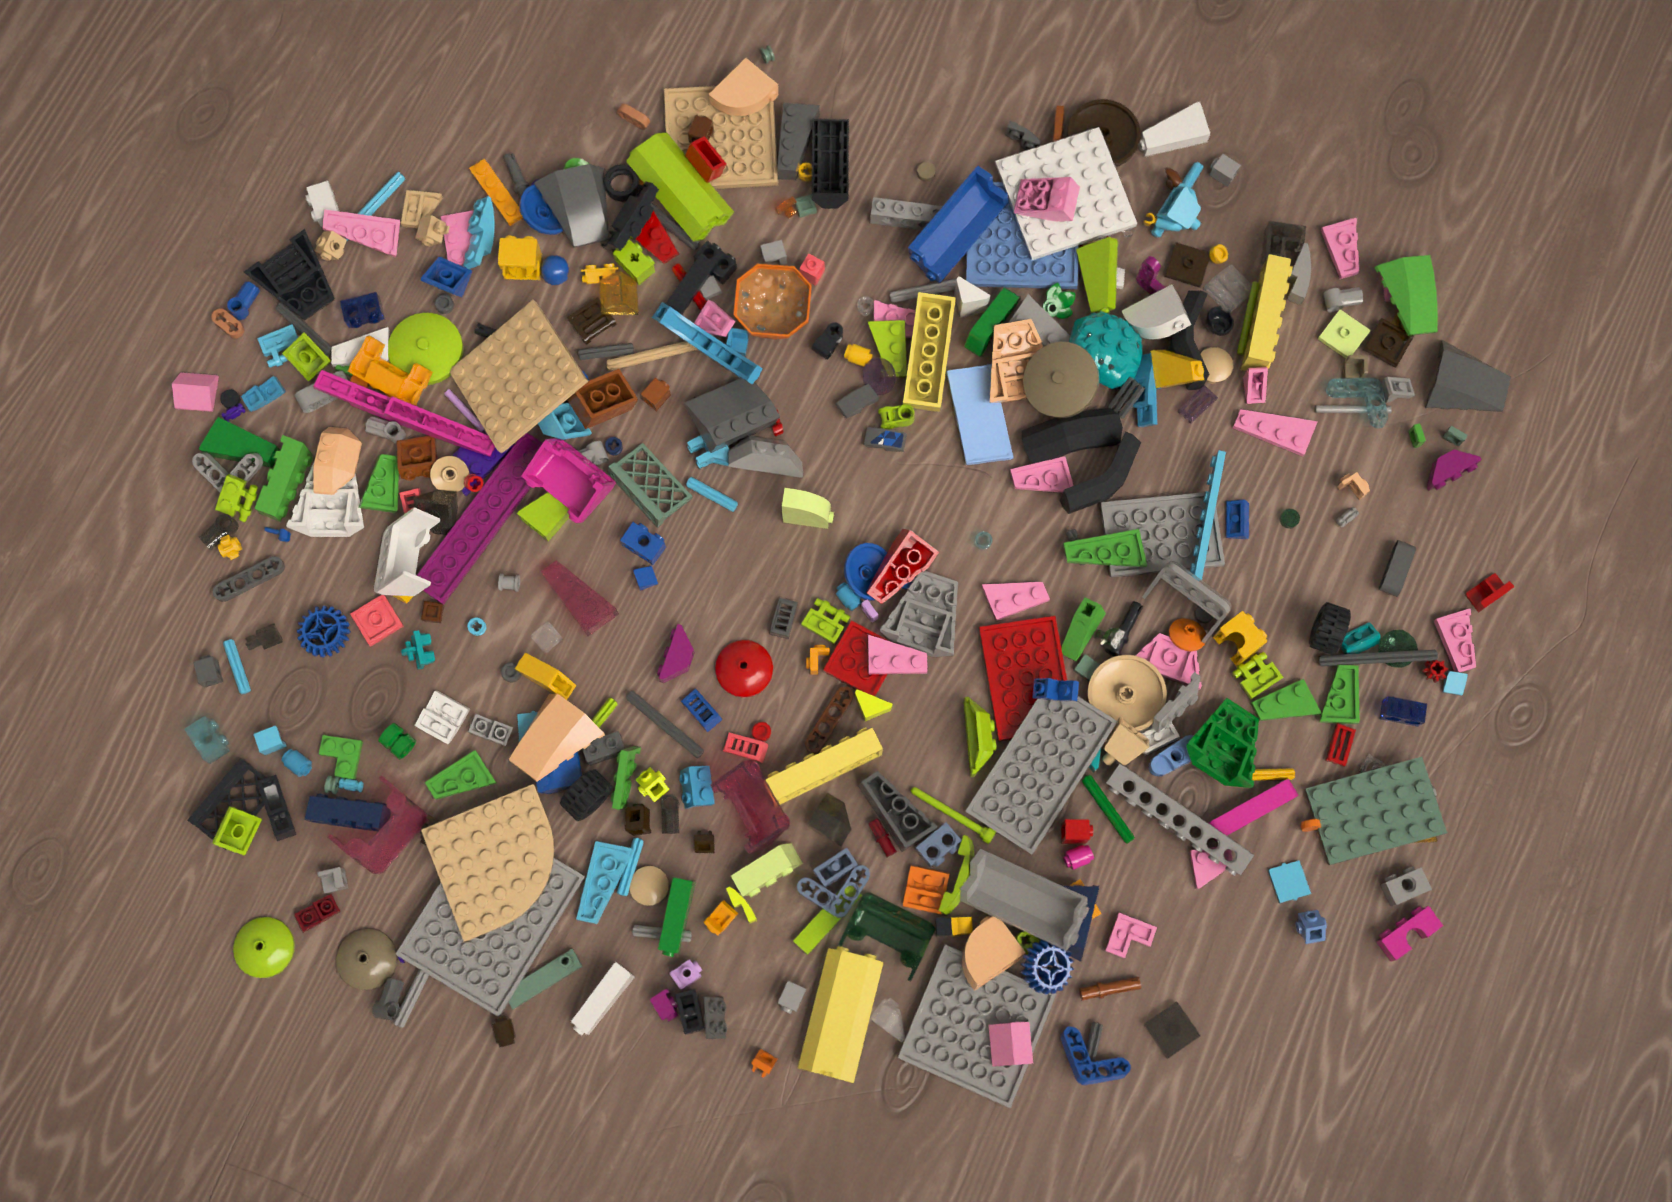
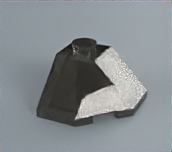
[414,490,458,535]
[807,793,851,847]

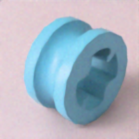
[467,618,486,636]

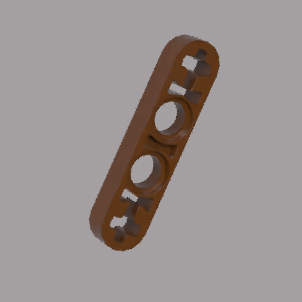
[805,687,853,754]

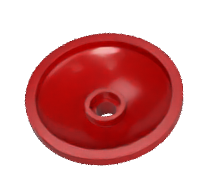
[715,640,773,698]

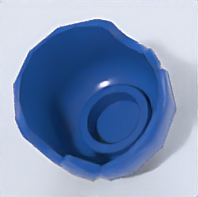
[541,255,569,285]

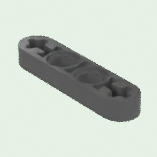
[213,556,285,602]

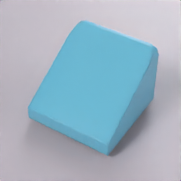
[1443,671,1468,696]

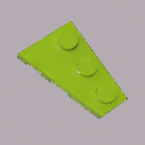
[867,320,907,378]

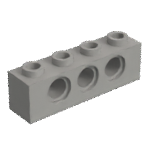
[870,197,943,230]

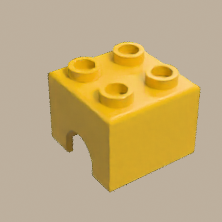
[498,235,542,280]
[1213,611,1267,666]

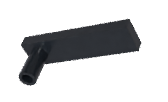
[665,253,717,315]

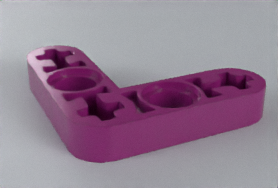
[1136,256,1183,304]

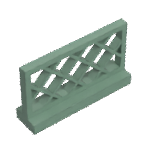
[608,443,693,528]

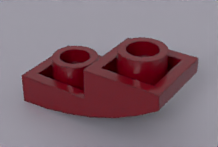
[294,894,340,933]

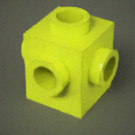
[635,767,670,802]

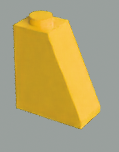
[1151,350,1204,388]
[515,653,576,700]

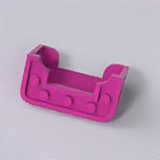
[521,438,616,523]

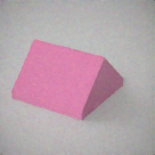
[172,373,219,412]
[988,1022,1033,1067]

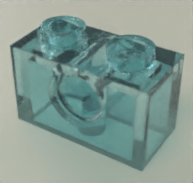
[184,716,230,764]

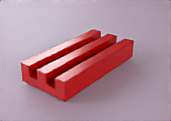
[1325,723,1356,767]

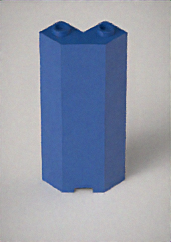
[908,166,1009,284]

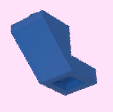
[1033,678,1079,701]

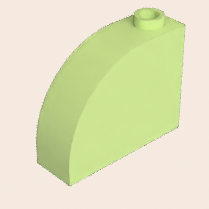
[782,488,834,529]

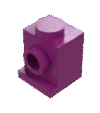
[650,989,679,1022]

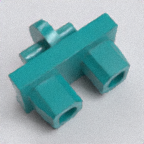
[401,630,435,670]

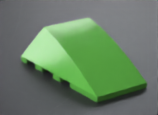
[1374,255,1438,336]

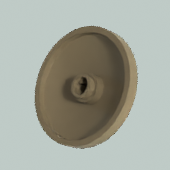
[1023,342,1099,418]

